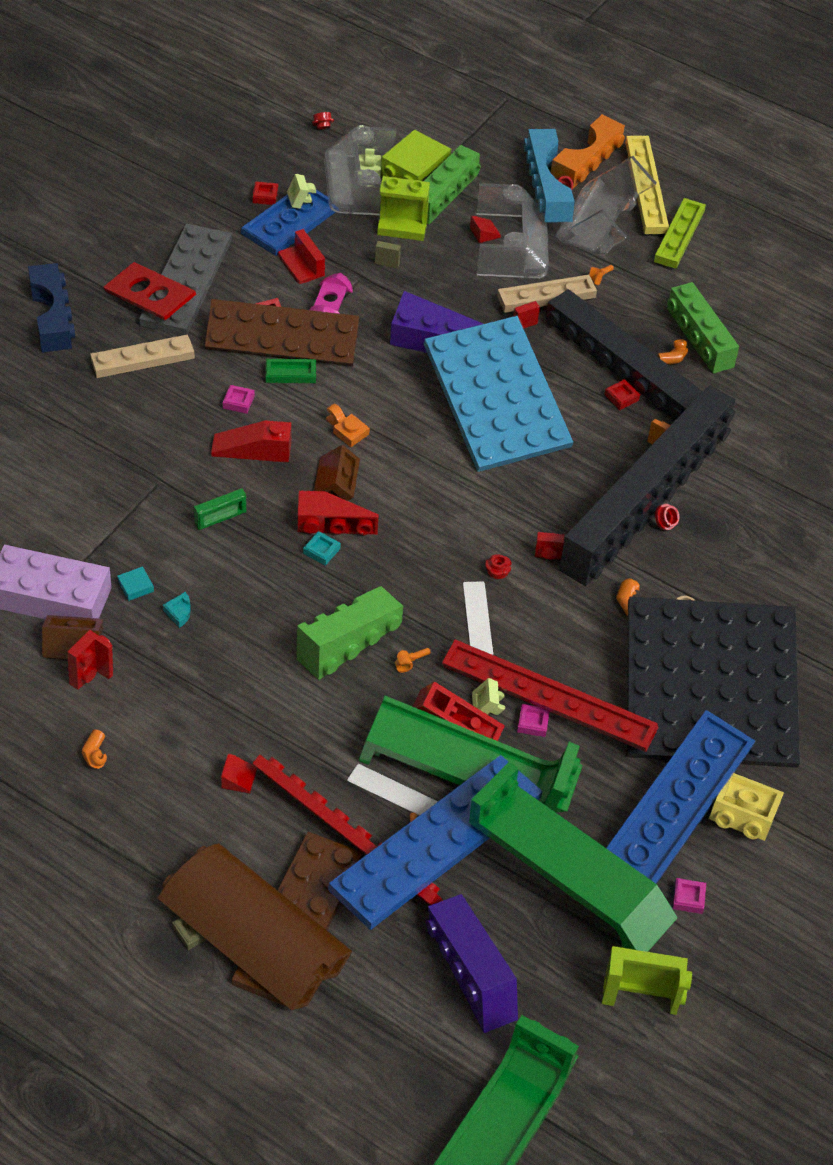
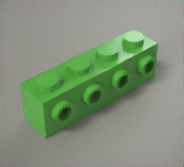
[424,145,481,225]
[667,282,739,373]

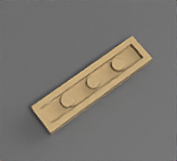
[497,275,597,313]
[90,335,195,378]

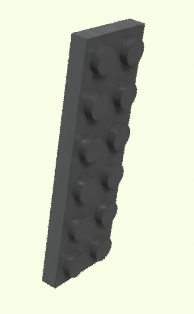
[139,223,232,335]

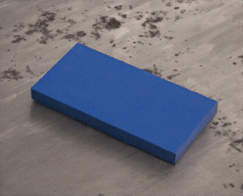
[241,190,339,256]

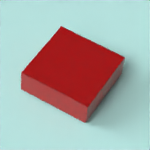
[253,182,278,205]
[513,301,540,329]
[604,379,640,410]

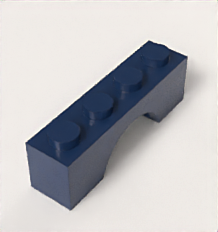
[28,263,76,352]

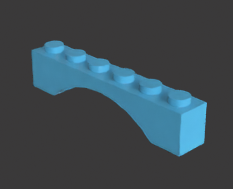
[524,129,575,222]

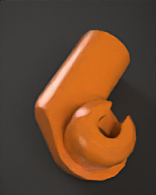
[657,339,688,365]
[616,578,640,616]
[81,729,107,769]

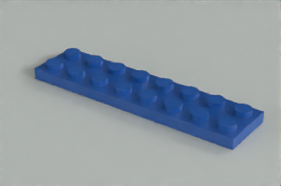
[606,710,755,884]
[328,755,543,930]

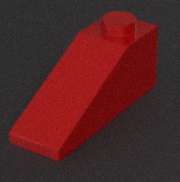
[211,420,291,463]
[412,682,505,741]

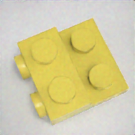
[709,773,784,841]

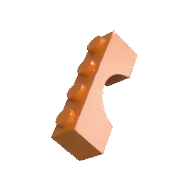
[551,114,625,188]

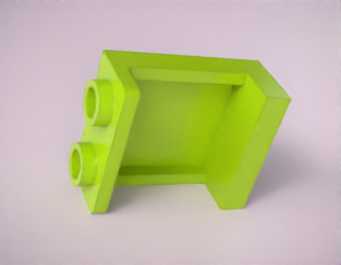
[381,130,451,181]
[377,176,430,241]
[602,946,692,1015]

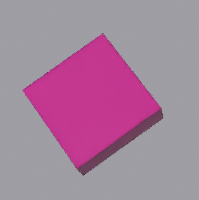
[223,385,255,414]
[517,704,549,737]
[673,878,706,914]

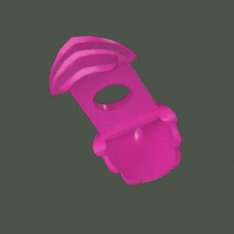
[309,273,353,314]

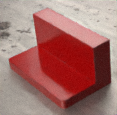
[278,229,325,284]

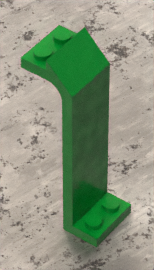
[358,696,583,813]
[469,761,678,952]
[434,1015,579,1165]

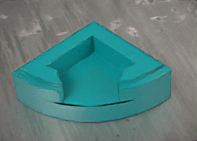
[163,592,191,628]

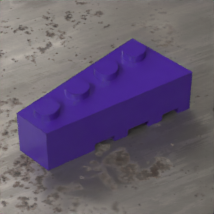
[390,291,483,353]
[426,894,518,1033]

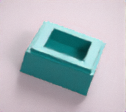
[303,531,341,566]
[117,567,154,601]

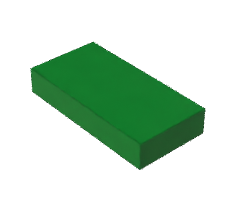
[266,359,316,383]
[194,488,247,530]

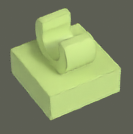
[358,149,381,177]
[287,174,316,208]
[472,678,505,715]

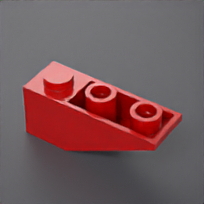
[298,491,379,535]

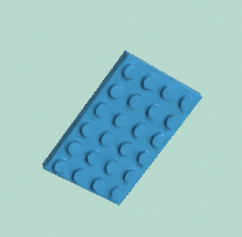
[424,316,573,472]

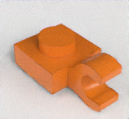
[326,404,370,447]

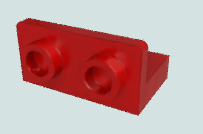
[67,630,113,690]

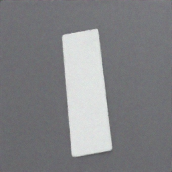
[463,582,493,655]
[348,764,438,815]

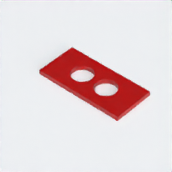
[103,262,196,320]

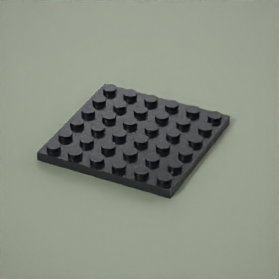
[627,596,800,768]

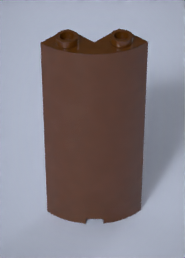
[158,843,352,1010]

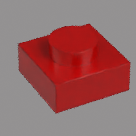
[535,532,564,560]

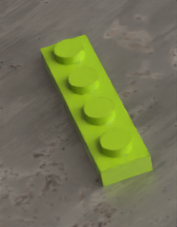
[654,198,706,269]

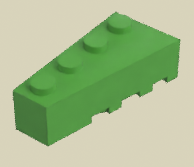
[297,586,403,680]

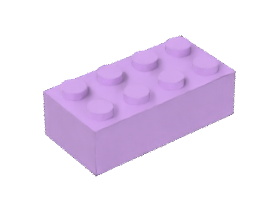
[0,545,112,619]

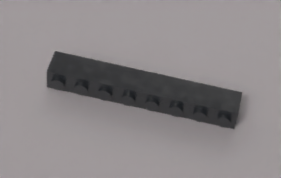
[546,289,703,421]

